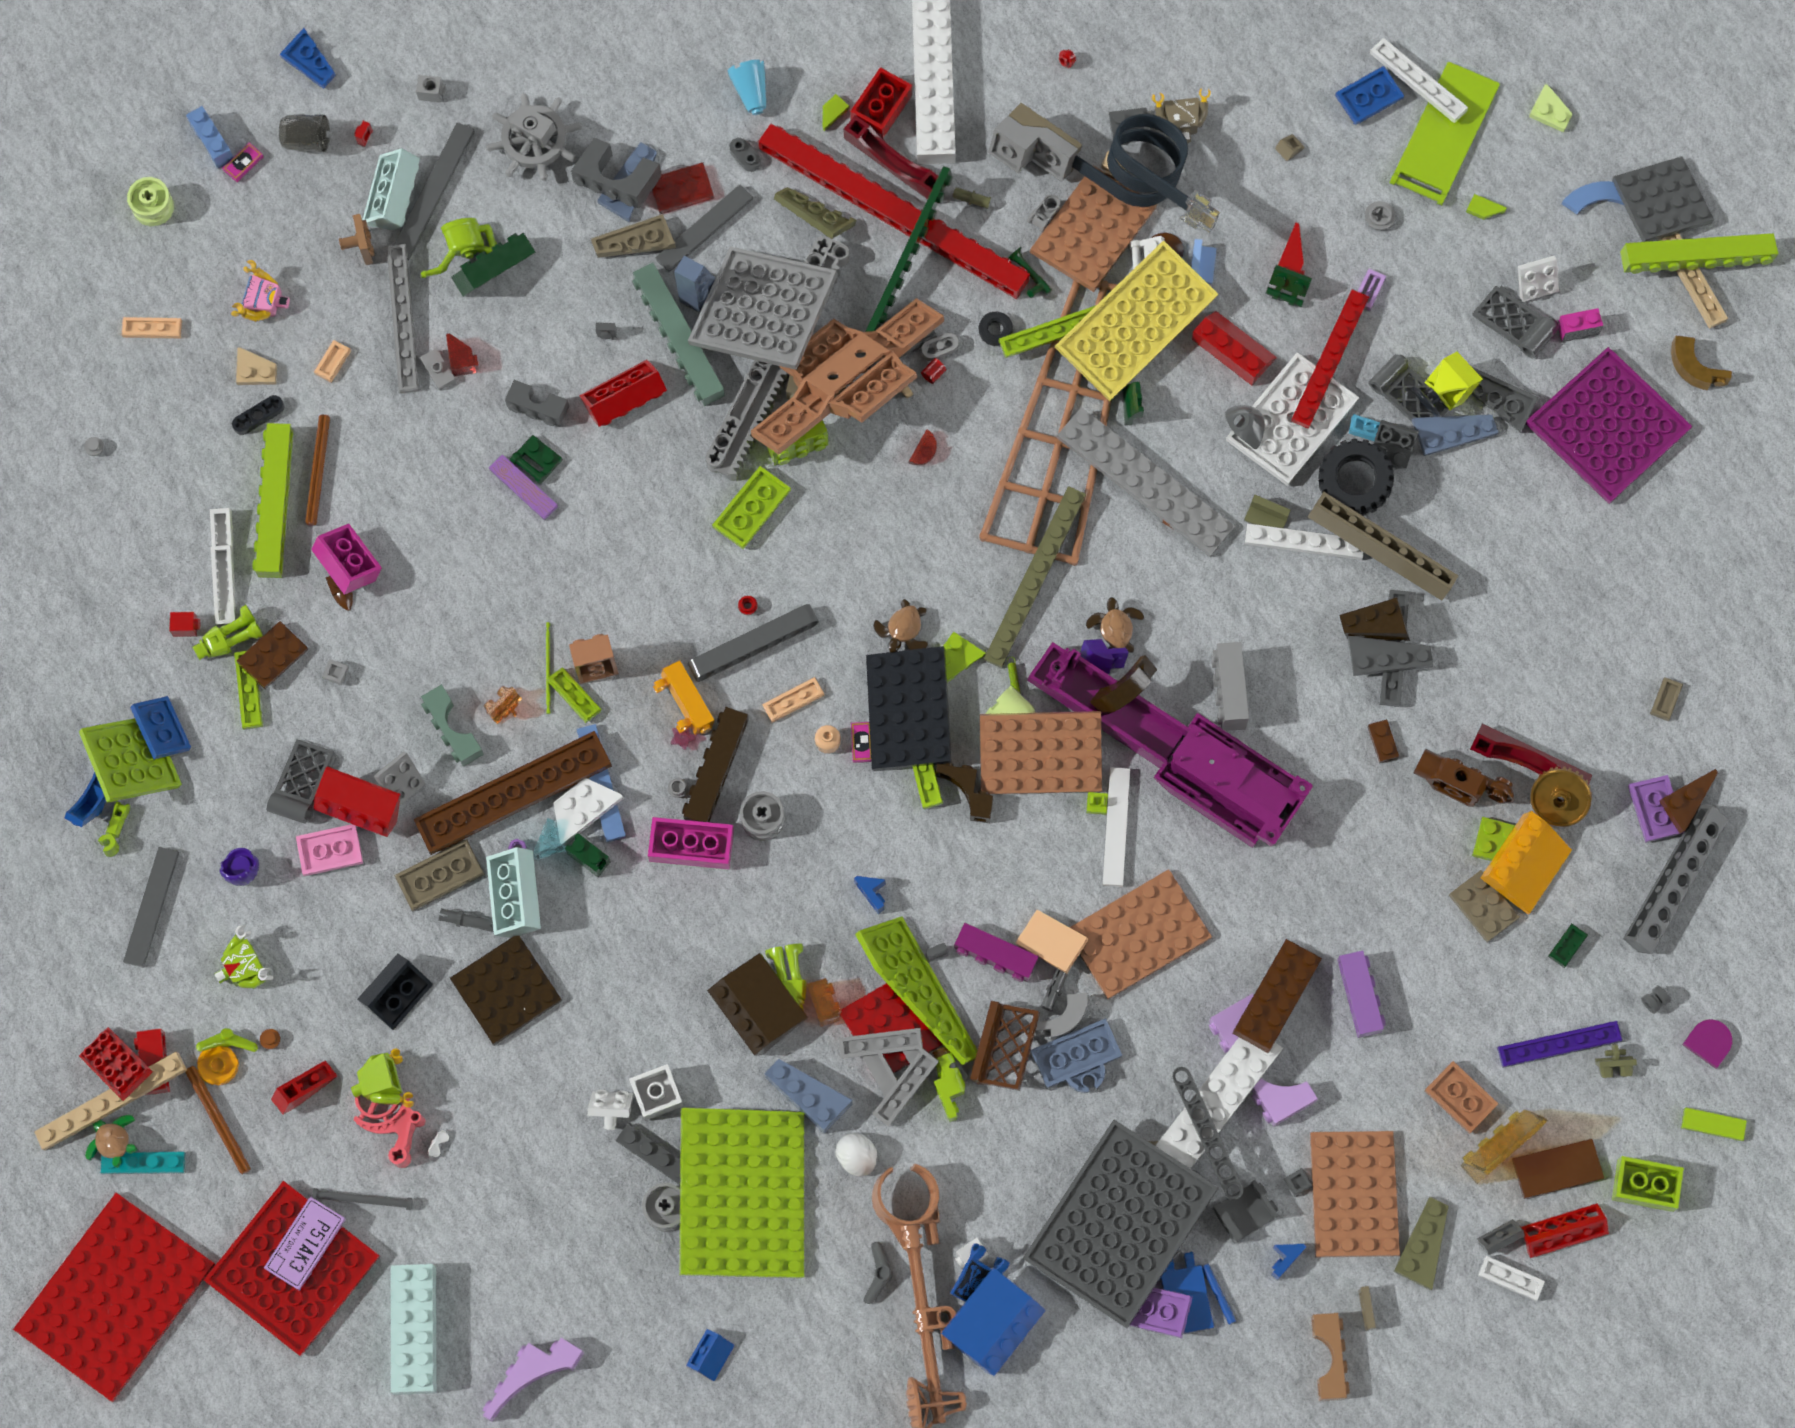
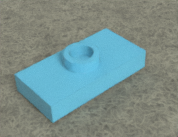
[1349,414,1380,441]

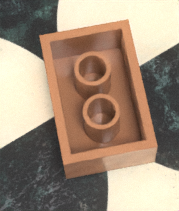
[569,634,619,684]

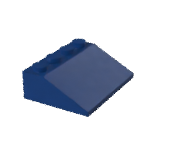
[941,1268,1046,1376]

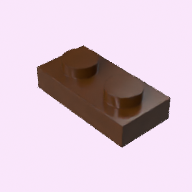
[1367,719,1399,764]

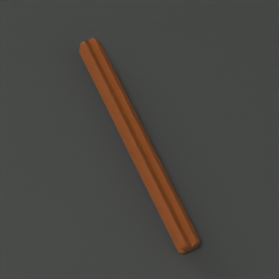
[305,414,330,526]
[185,1066,251,1174]

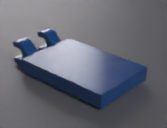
[1161,1251,1214,1334]

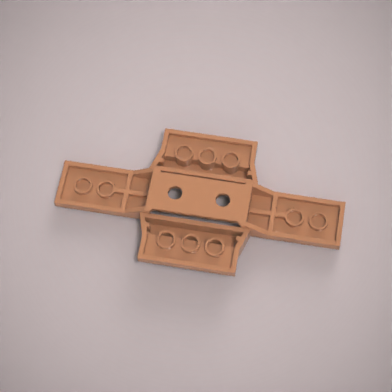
[751,298,944,455]

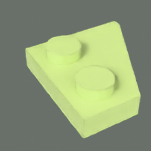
[1529,84,1572,133]

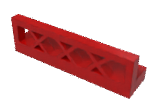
[1521,1203,1609,1258]

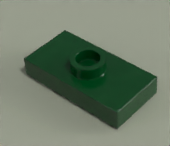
[1548,923,1588,968]

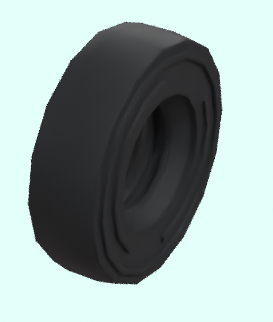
[978,311,1013,346]

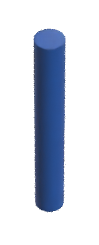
[1202,1264,1236,1324]

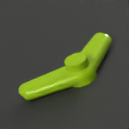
[196,1028,258,1052]

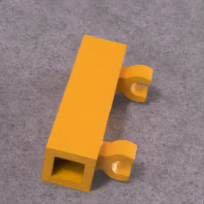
[653,660,714,735]

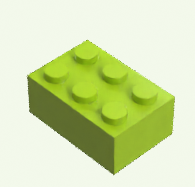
[766,420,829,466]
[1612,1156,1684,1212]

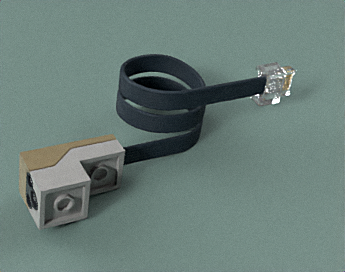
[988,103,1220,233]

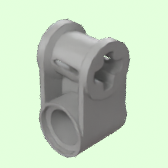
[1027,194,1060,233]

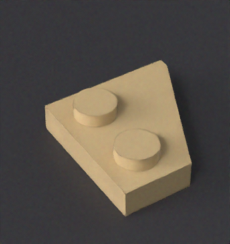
[236,348,277,385]

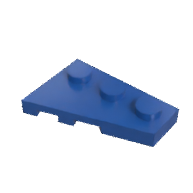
[280,28,336,89]

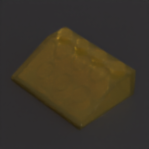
[1460,1109,1548,1184]

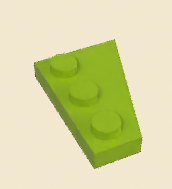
[943,632,986,683]

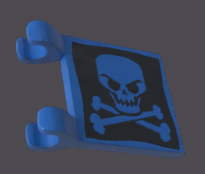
[950,1243,1010,1302]

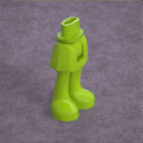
[193,605,264,660]
[765,943,807,1011]

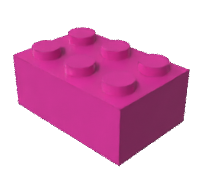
[311,524,382,595]

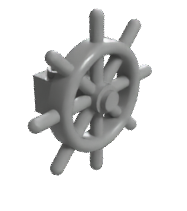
[486,93,582,181]

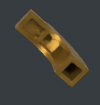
[1671,335,1732,390]

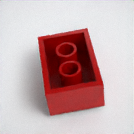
[850,67,913,139]

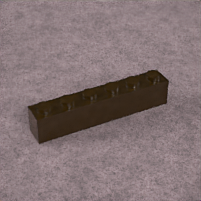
[682,707,749,823]

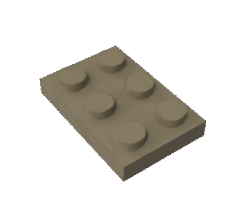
[1449,870,1520,943]

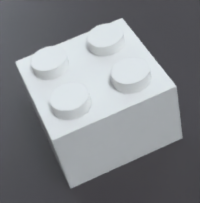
[629,1064,683,1121]

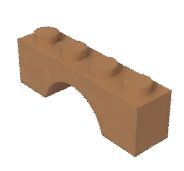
[1311,1313,1350,1401]

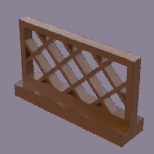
[970,1001,1040,1091]

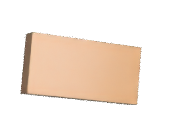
[314,340,351,383]

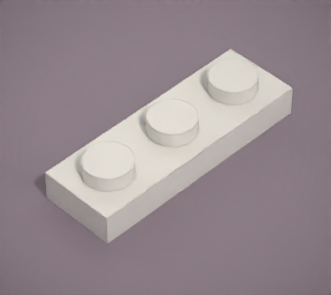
[1478,1256,1545,1301]

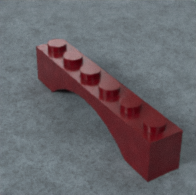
[843,115,945,199]
[1470,723,1592,785]

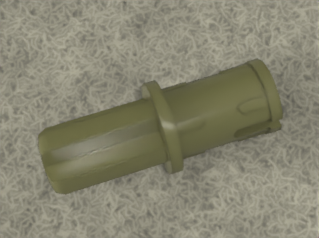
[953,187,991,209]

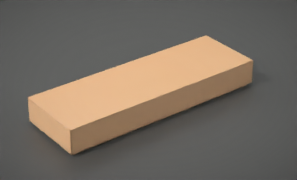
[122,317,182,339]
[762,677,824,723]

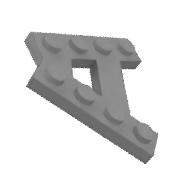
[839,1028,939,1126]

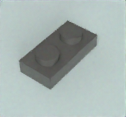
[1477,1219,1525,1255]

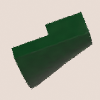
[1122,382,1144,425]

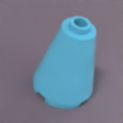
[727,59,766,115]

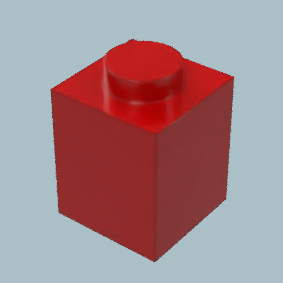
[169,612,201,637]

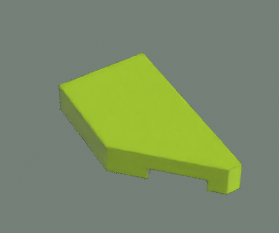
[822,94,849,131]
[1466,194,1507,220]

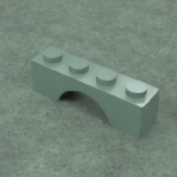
[421,684,484,767]

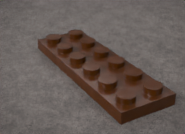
[1232,939,1322,1054]

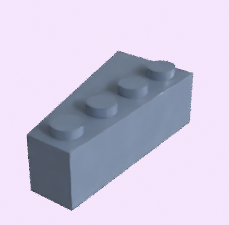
[674,256,716,312]
[764,1059,853,1134]

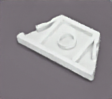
[554,778,624,846]

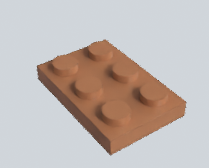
[1424,1061,1498,1134]

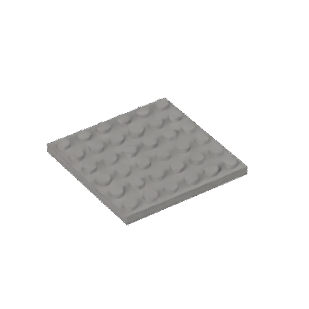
[688,246,838,370]

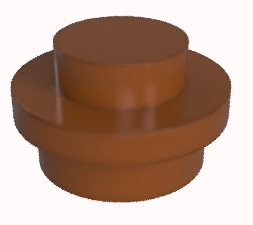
[260,1029,281,1049]

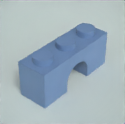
[186,106,233,168]

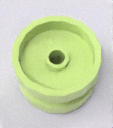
[127,177,174,226]

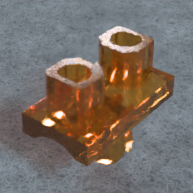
[484,686,522,724]

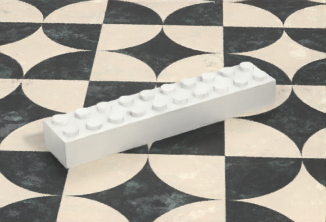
[912,0,955,165]

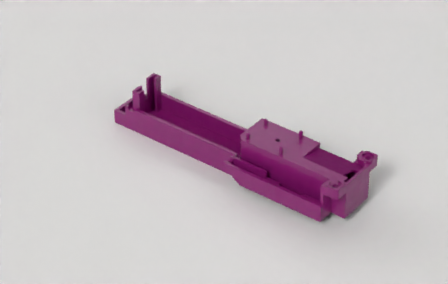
[1027,642,1313,848]

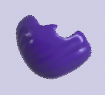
[219,847,259,886]

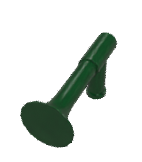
[1008,247,1053,298]

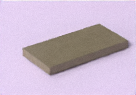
[394,839,485,912]

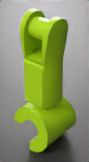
[98,801,130,857]

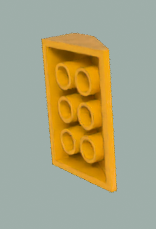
[1480,811,1572,914]

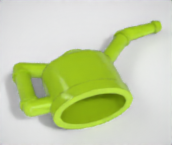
[421,218,497,278]

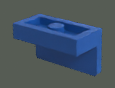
[686,1329,735,1381]

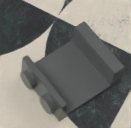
[1212,1180,1278,1244]

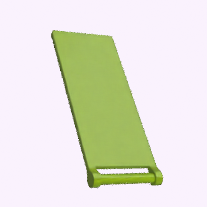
[1389,62,1500,206]

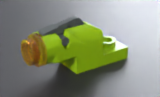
[932,1047,968,1122]

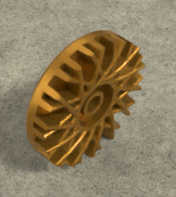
[1530,767,1592,827]

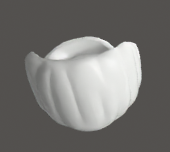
[835,1133,877,1176]

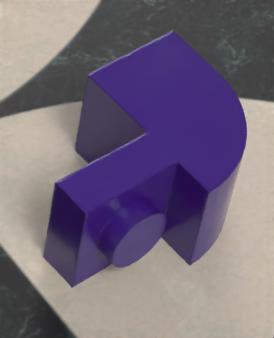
[1080,639,1129,674]

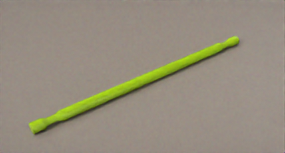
[546,622,550,714]

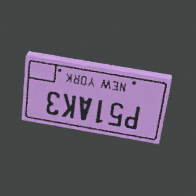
[264,1197,346,1291]

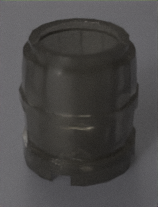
[279,113,330,152]

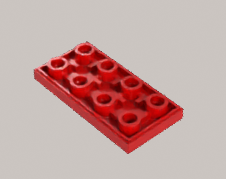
[79,1027,153,1101]

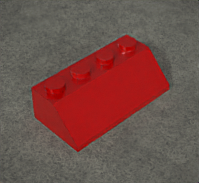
[1192,311,1277,386]
[579,360,667,427]
[313,766,401,837]

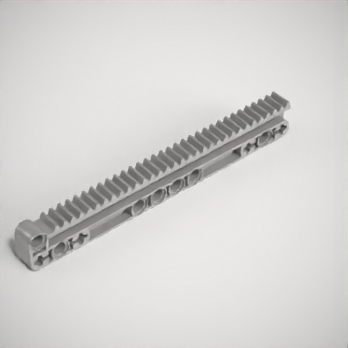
[706,236,849,481]

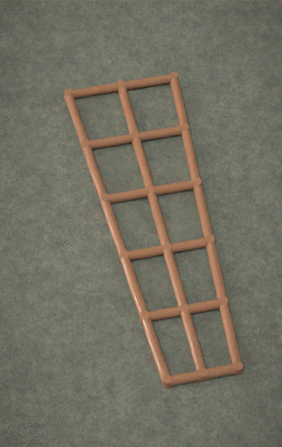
[979,280,1117,566]

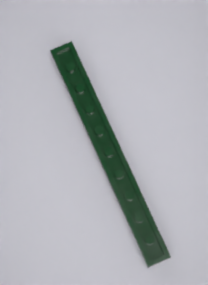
[865,166,953,332]

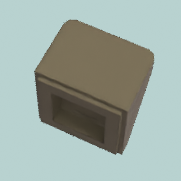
[1275,134,1305,161]

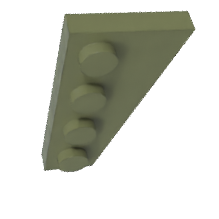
[774,187,857,239]

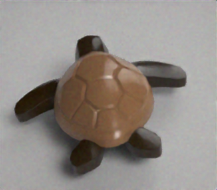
[1086,597,1144,653]
[873,599,928,653]

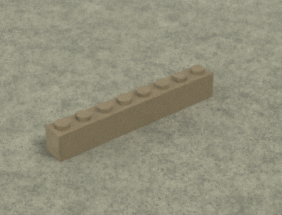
[1308,492,1458,601]

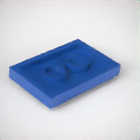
[1335,66,1404,125]
[130,696,191,759]

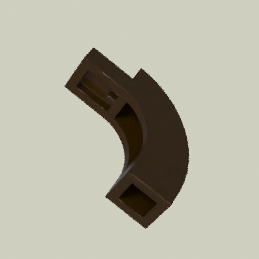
[1090,655,1157,716]

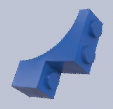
[64,772,106,827]

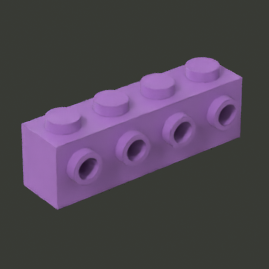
[1337,951,1386,1038]

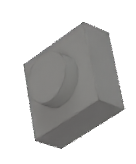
[322,659,349,685]

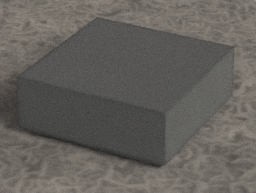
[926,943,948,961]
[1284,1168,1313,1197]

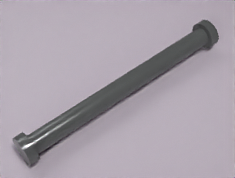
[312,1188,413,1210]

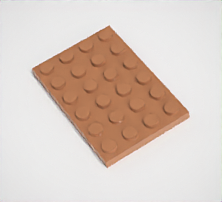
[1030,165,1157,292]
[980,711,1102,794]
[1069,869,1212,1000]
[1310,1131,1400,1257]

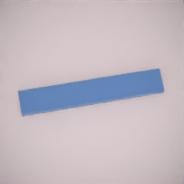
[576,724,626,842]

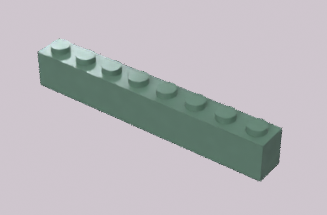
[632,262,725,406]

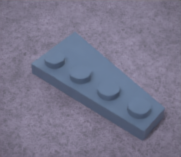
[1411,415,1499,456]

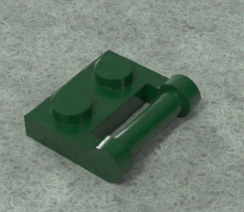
[510,434,562,484]

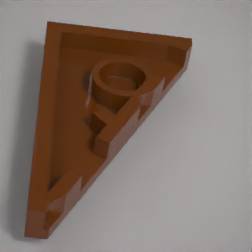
[1659,769,1718,834]

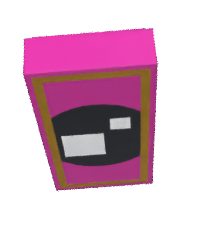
[222,143,264,182]
[851,722,871,763]

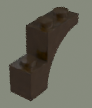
[936,763,994,824]

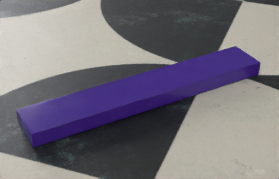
[1497,1021,1622,1068]

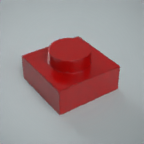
[354,120,373,147]

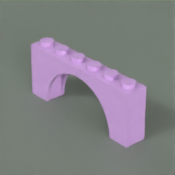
[1209,994,1318,1127]

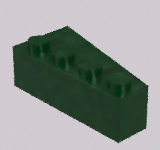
[451,232,536,297]

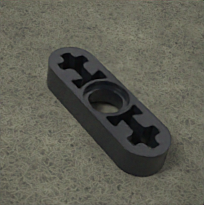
[232,395,284,435]

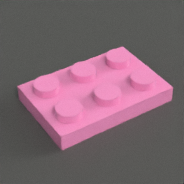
[296,824,363,876]

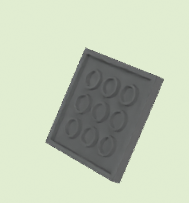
[1612,156,1714,242]

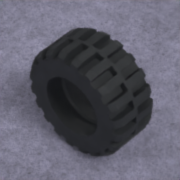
[1318,439,1394,516]

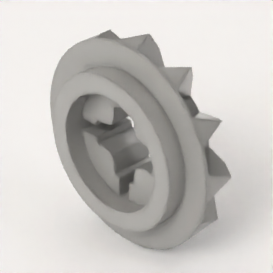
[1365,201,1396,231]

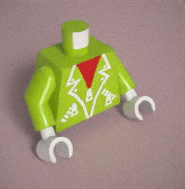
[214,925,273,989]

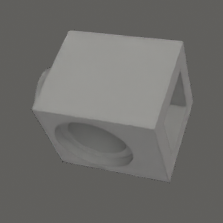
[416,75,446,102]

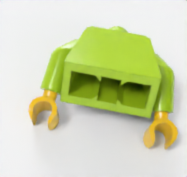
[351,1048,414,1108]

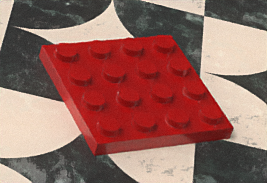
[838,983,943,1073]

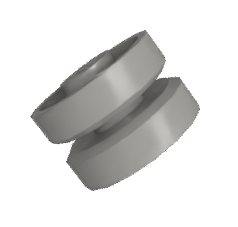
[740,791,785,841]
[642,1183,680,1232]

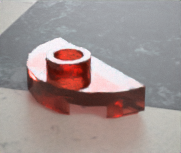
[909,429,937,466]

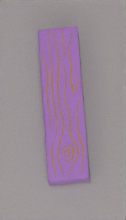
[489,454,558,520]

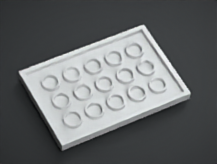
[1226,353,1359,486]

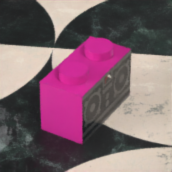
[1557,308,1603,342]

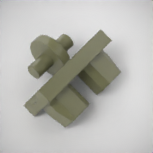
[1595,1044,1637,1078]

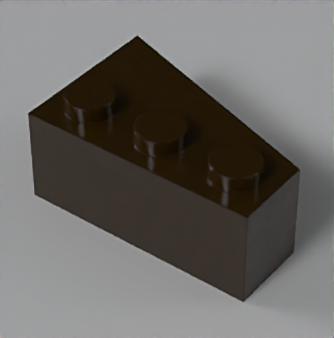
[1339,597,1410,641]

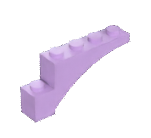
[483,1338,584,1422]

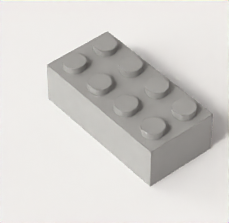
[1211,642,1249,731]

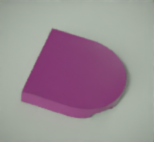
[1682,1019,1732,1069]

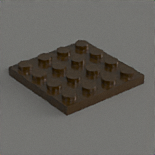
[450,935,562,1046]

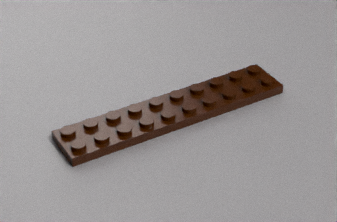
[414,731,612,855]

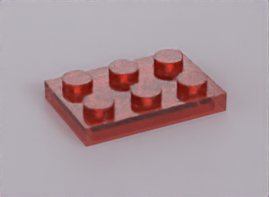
[652,162,715,215]

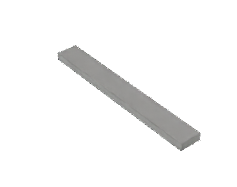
[387,244,419,394]

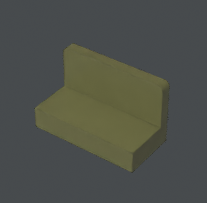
[1244,495,1291,528]

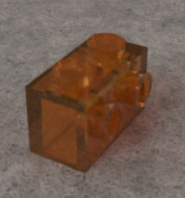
[807,978,842,1027]

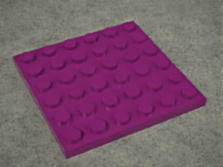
[1526,347,1693,504]

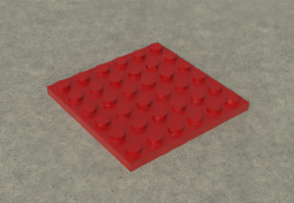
[204,1181,380,1357]

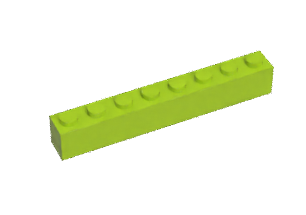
[1620,233,1778,274]
[253,423,294,578]

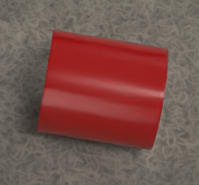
[921,358,947,384]

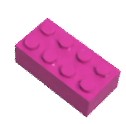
[648,817,734,870]

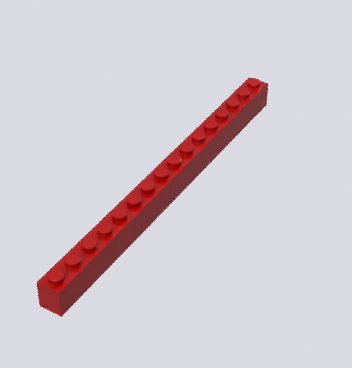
[758,123,1030,300]

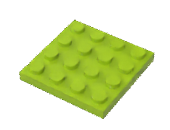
[79,718,182,803]

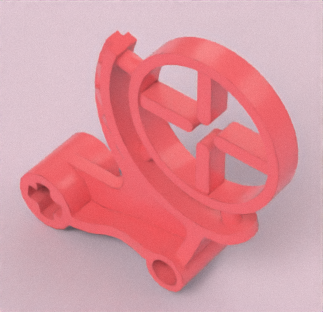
[353,1094,425,1168]

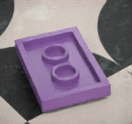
[1628,775,1684,843]
[1130,1288,1192,1338]

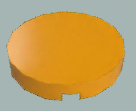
[197,1046,239,1086]

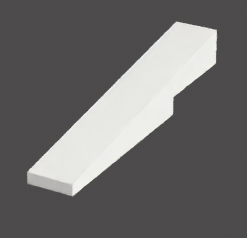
[210,508,236,625]

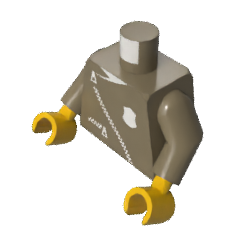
[1151,88,1211,144]

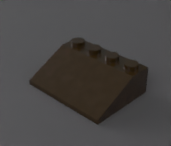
[707,953,808,1056]

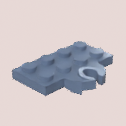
[1030,1018,1122,1093]

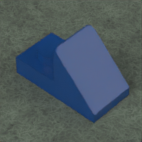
[854,876,886,914]
[1271,1244,1307,1280]

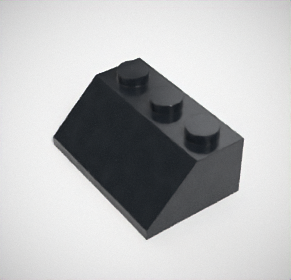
[357,953,433,1030]

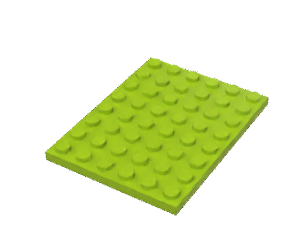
[679,1108,804,1278]

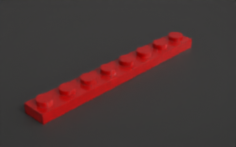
[1291,289,1369,429]

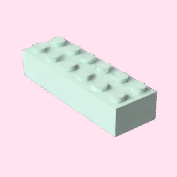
[391,1264,436,1395]

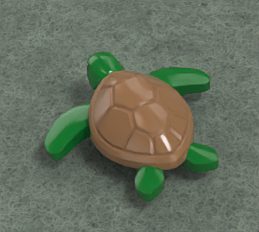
[85,1115,137,1168]

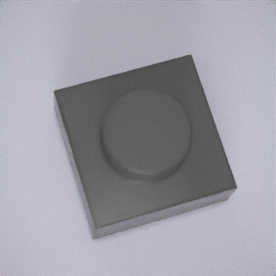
[595,323,617,339]

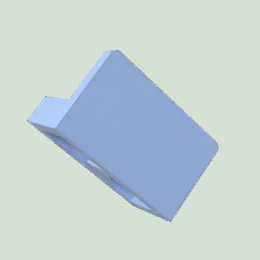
[1191,239,1216,284]

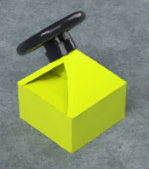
[1412,351,1483,417]

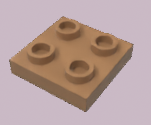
[339,214,375,265]

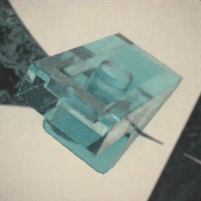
[533,818,564,861]

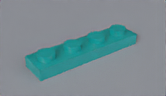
[101,1152,186,1174]

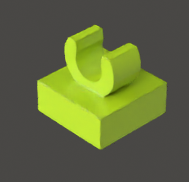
[1086,792,1108,815]

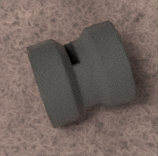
[1641,985,1671,1014]

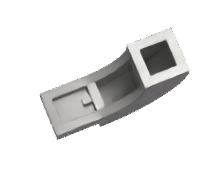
[1029,993,1088,1041]

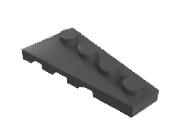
[1472,367,1538,433]

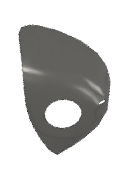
[1225,405,1265,449]

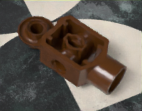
[1413,748,1514,807]

